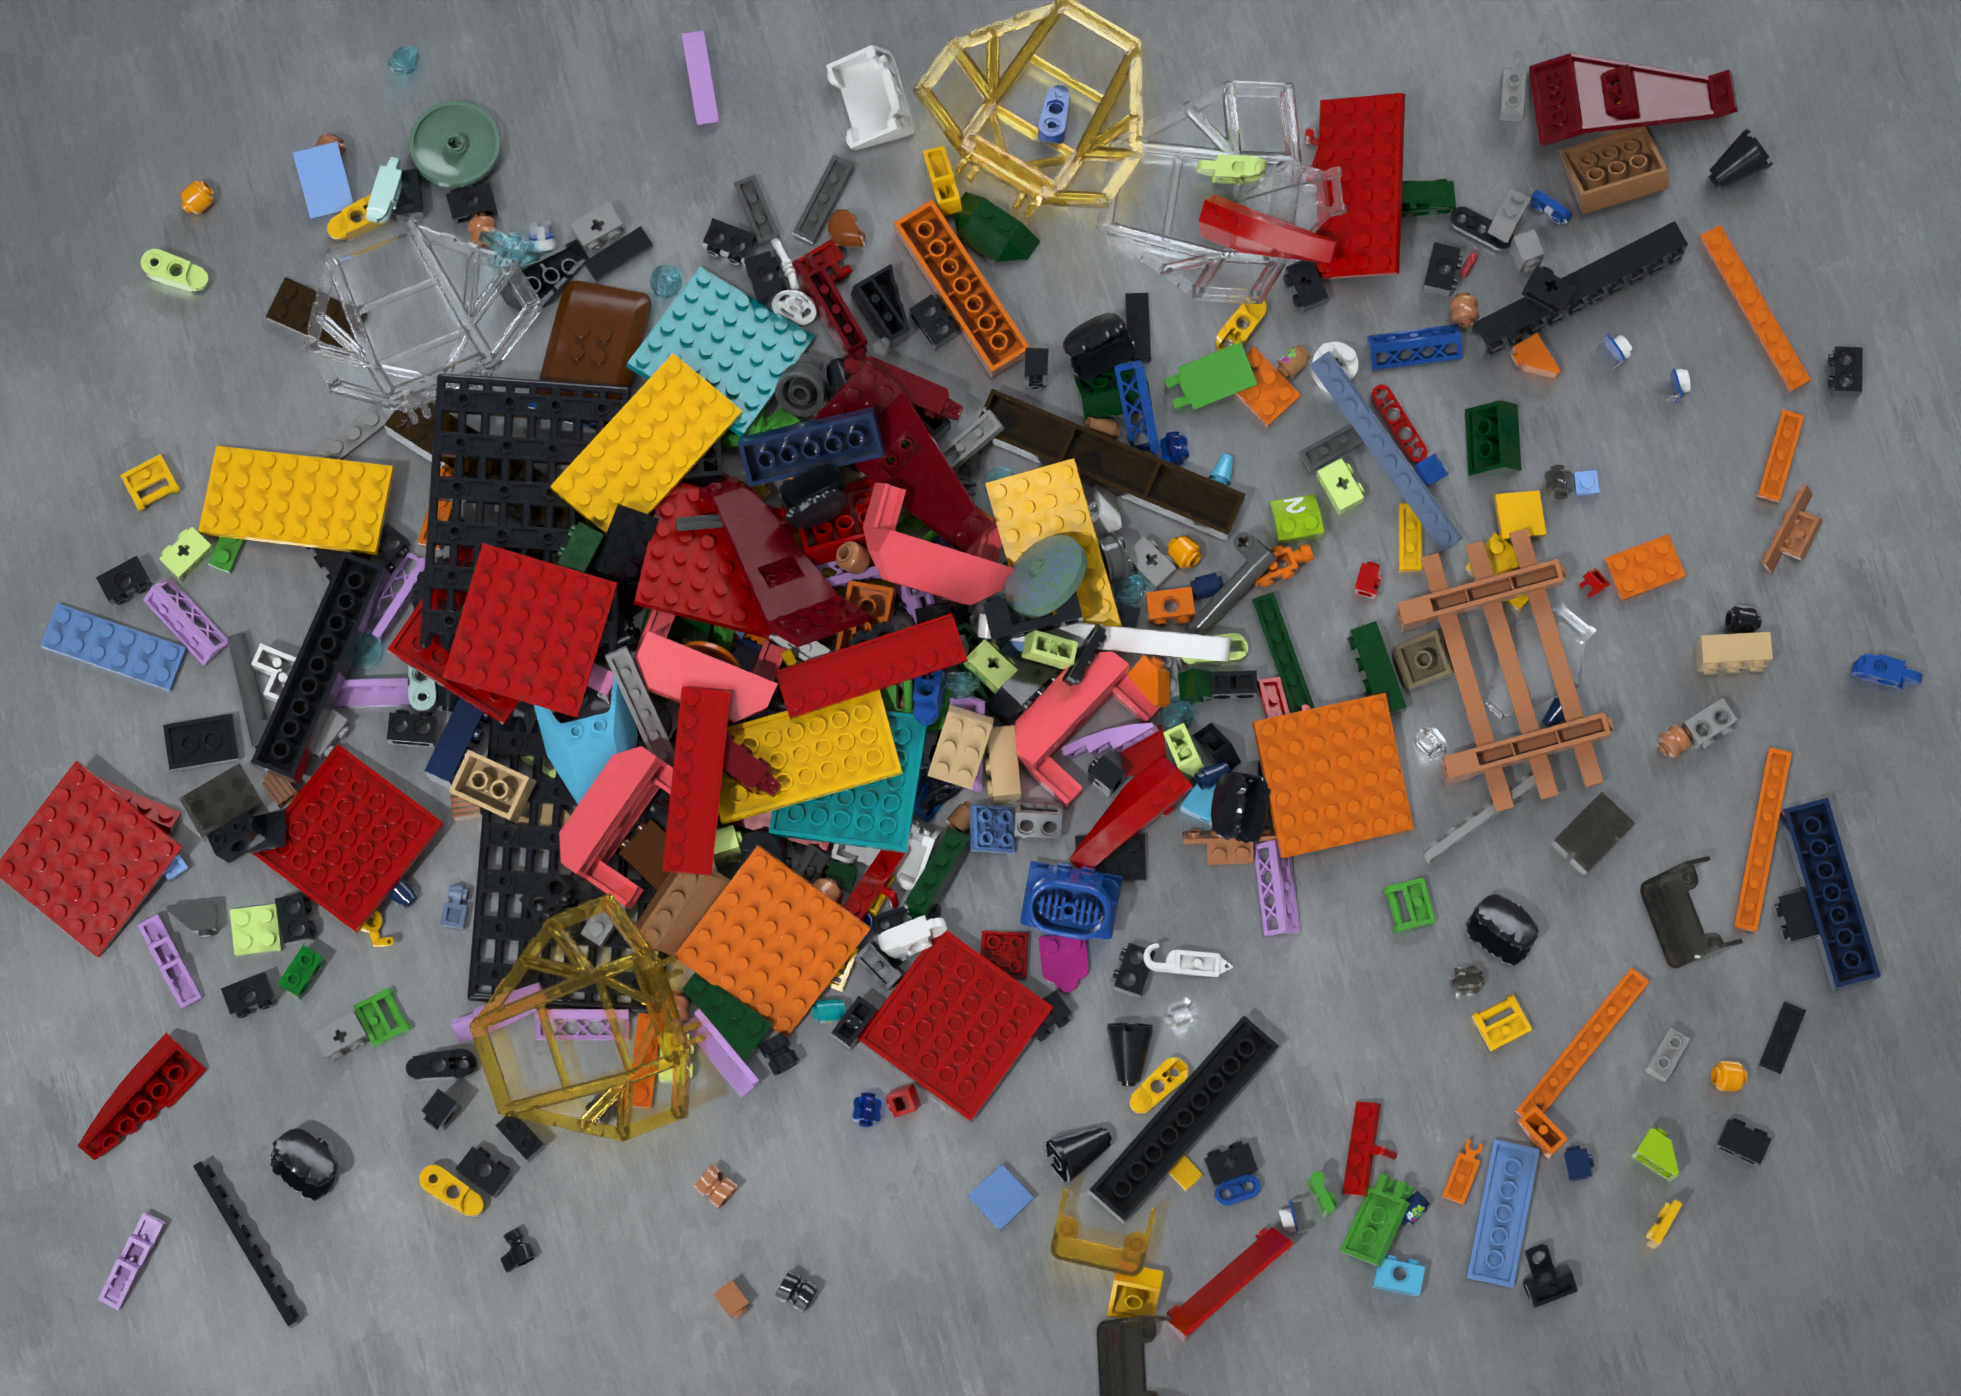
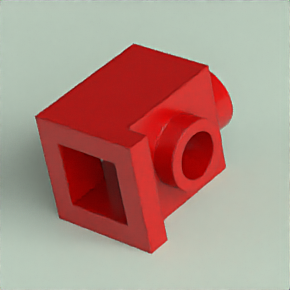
[1353,562,1382,600]

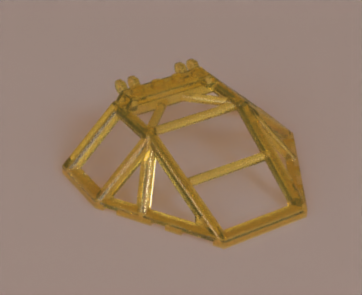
[913,0,1143,217]
[469,894,706,1142]

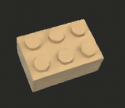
[1695,632,1773,675]
[927,705,994,790]
[984,725,1021,804]
[449,750,536,823]

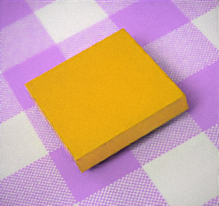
[1494,490,1547,540]
[1645,1200,1682,1249]

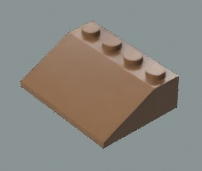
[1559,126,1669,214]
[633,870,730,956]

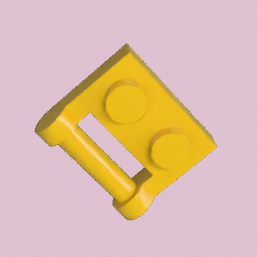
[120,454,181,512]
[1471,994,1532,1052]

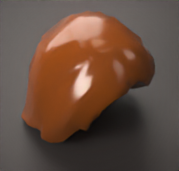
[827,209,866,248]

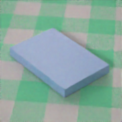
[293,141,354,219]

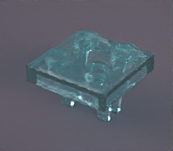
[478,230,542,270]

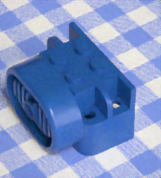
[1020,861,1123,940]

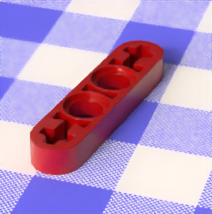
[1371,385,1428,464]

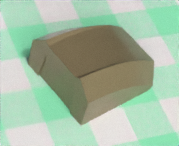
[1392,630,1455,690]

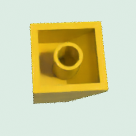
[1107,1262,1164,1325]

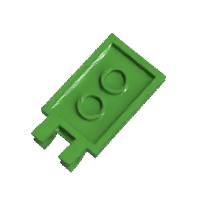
[1164,342,1258,410]
[1340,1173,1415,1268]

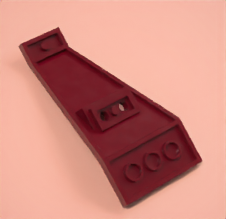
[1529,53,1738,146]
[811,360,993,553]
[699,477,869,647]

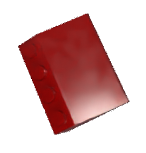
[798,478,875,566]

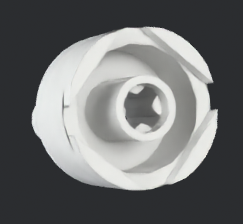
[1311,342,1358,392]

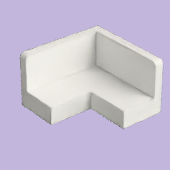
[1085,484,1122,539]

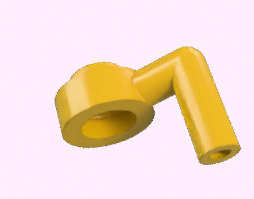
[361,910,393,947]

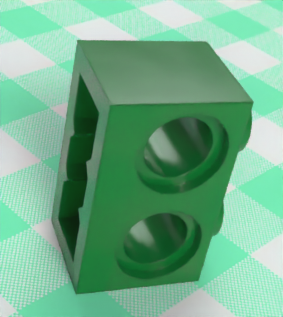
[277,945,326,1000]

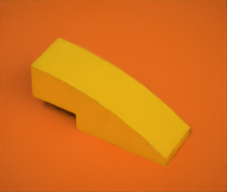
[922,146,962,216]

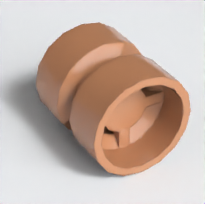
[694,1164,738,1209]

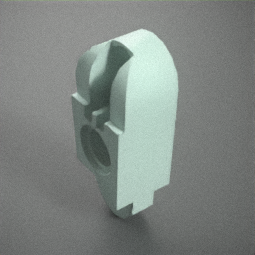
[366,157,403,223]
[408,665,438,712]

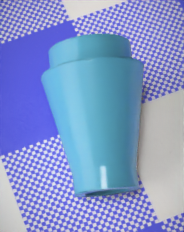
[1209,454,1234,486]

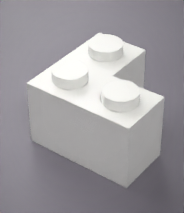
[251,643,296,703]

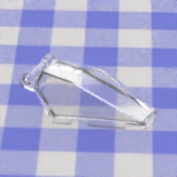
[1228,159,1346,233]
[1485,600,1596,719]

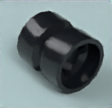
[758,1032,800,1076]
[775,1270,819,1313]

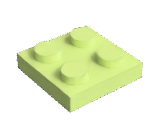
[230,904,282,957]

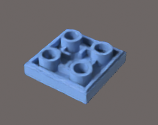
[969,804,1015,854]
[968,1164,1034,1231]

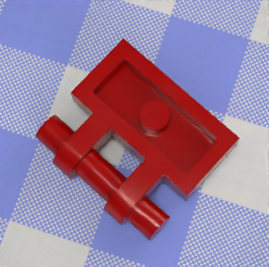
[797,239,853,283]

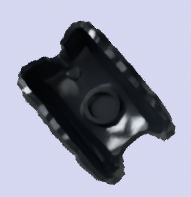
[1063,312,1136,381]
[779,462,849,530]
[1211,772,1271,843]
[739,830,793,870]
[1466,894,1539,966]
[270,1128,338,1201]

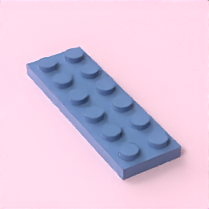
[40,603,187,692]
[1466,1139,1540,1288]

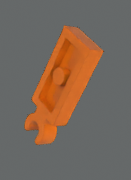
[1441,1139,1483,1205]

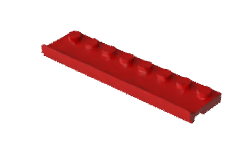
[775,613,968,720]
[662,687,731,877]

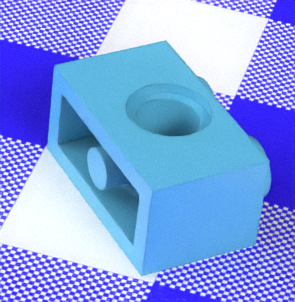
[1372,1255,1425,1296]

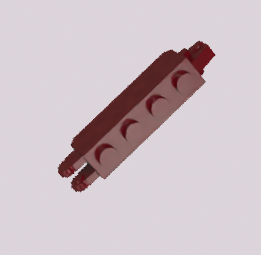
[792,253,868,362]
[844,356,963,421]
[675,711,782,798]

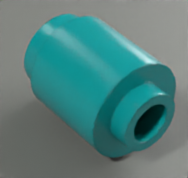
[811,998,846,1024]

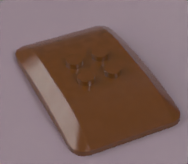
[538,281,652,400]

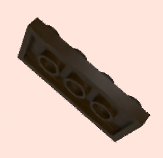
[265,277,368,355]

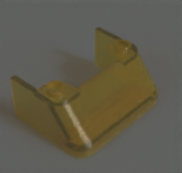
[1050,1188,1156,1277]

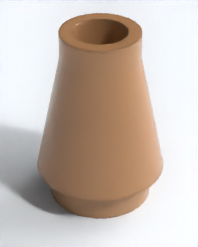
[1085,417,1120,440]

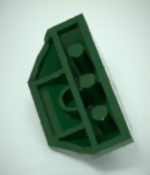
[953,192,1040,263]

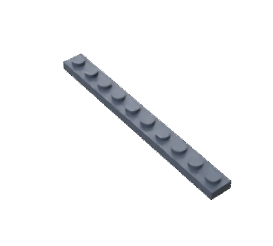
[1309,351,1463,552]

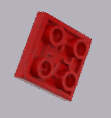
[1119,725,1168,778]
[981,931,1028,980]

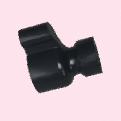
[500,1228,537,1273]

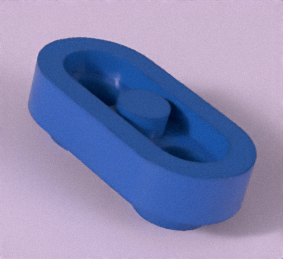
[1530,190,1573,224]
[1214,1174,1260,1206]

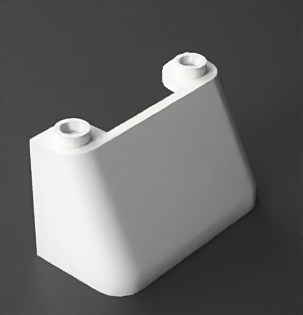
[826,45,915,150]
[830,817,941,890]

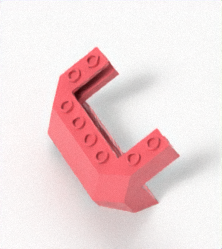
[863,483,1014,605]
[633,609,786,724]
[1015,651,1162,809]
[559,746,673,909]

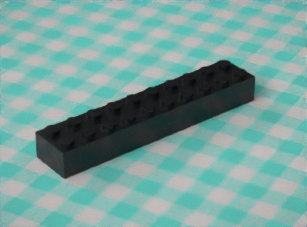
[1470,221,1688,358]
[250,551,391,785]
[1088,1015,1279,1225]

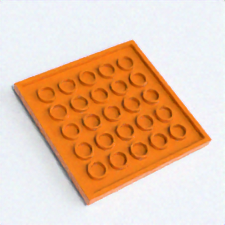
[1252,693,1414,858]
[674,844,871,1038]

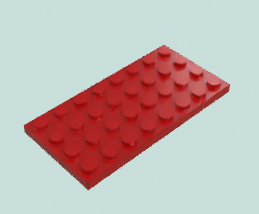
[1314,93,1405,280]

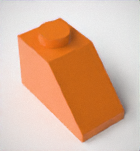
[1511,333,1561,379]
[1127,655,1170,708]
[1518,1105,1568,1159]

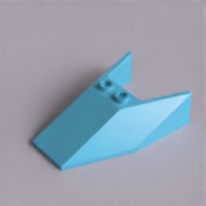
[534,676,638,804]

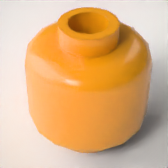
[180,181,214,214]
[1167,535,1202,569]
[1711,1061,1747,1092]

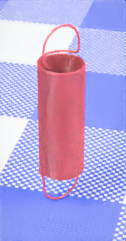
[1459,248,1479,281]

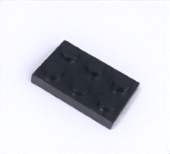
[593,504,659,583]
[163,713,239,771]
[1075,834,1146,882]

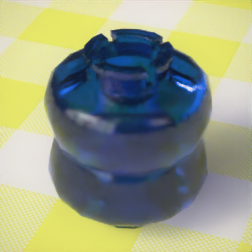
[1159,431,1190,466]
[852,1093,882,1127]

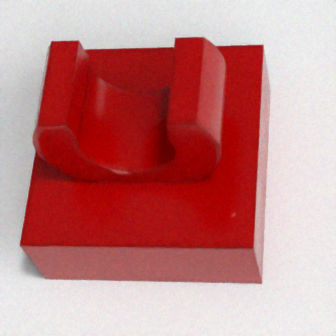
[1579,568,1611,597]

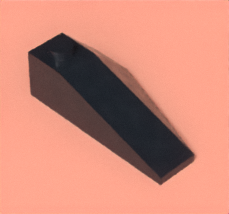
[496,239,589,314]

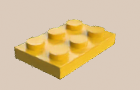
[1466,533,1529,612]

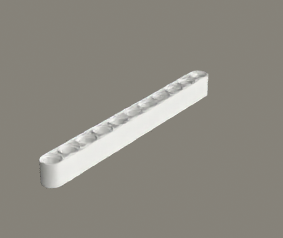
[977,613,1231,661]

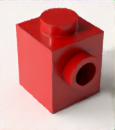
[886,1083,921,1118]

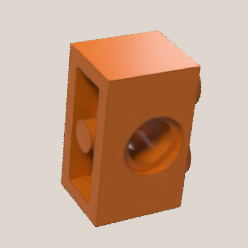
[1145,587,1195,626]

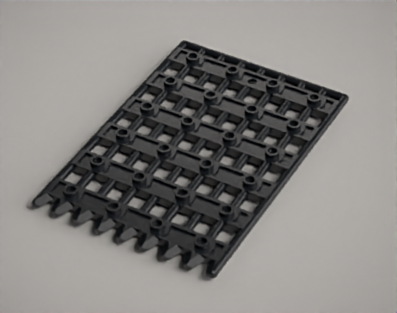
[420,373,631,655]
[467,716,677,1014]

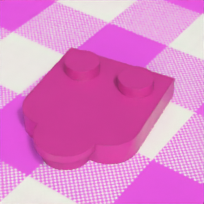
[1038,936,1088,993]

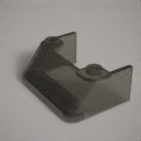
[1640,856,1743,968]
[1097,1315,1172,1396]

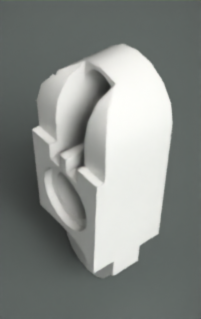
[877,915,947,959]

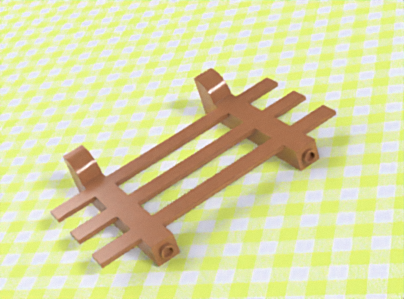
[1395,528,1613,812]

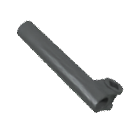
[1184,532,1277,635]
[227,633,269,749]

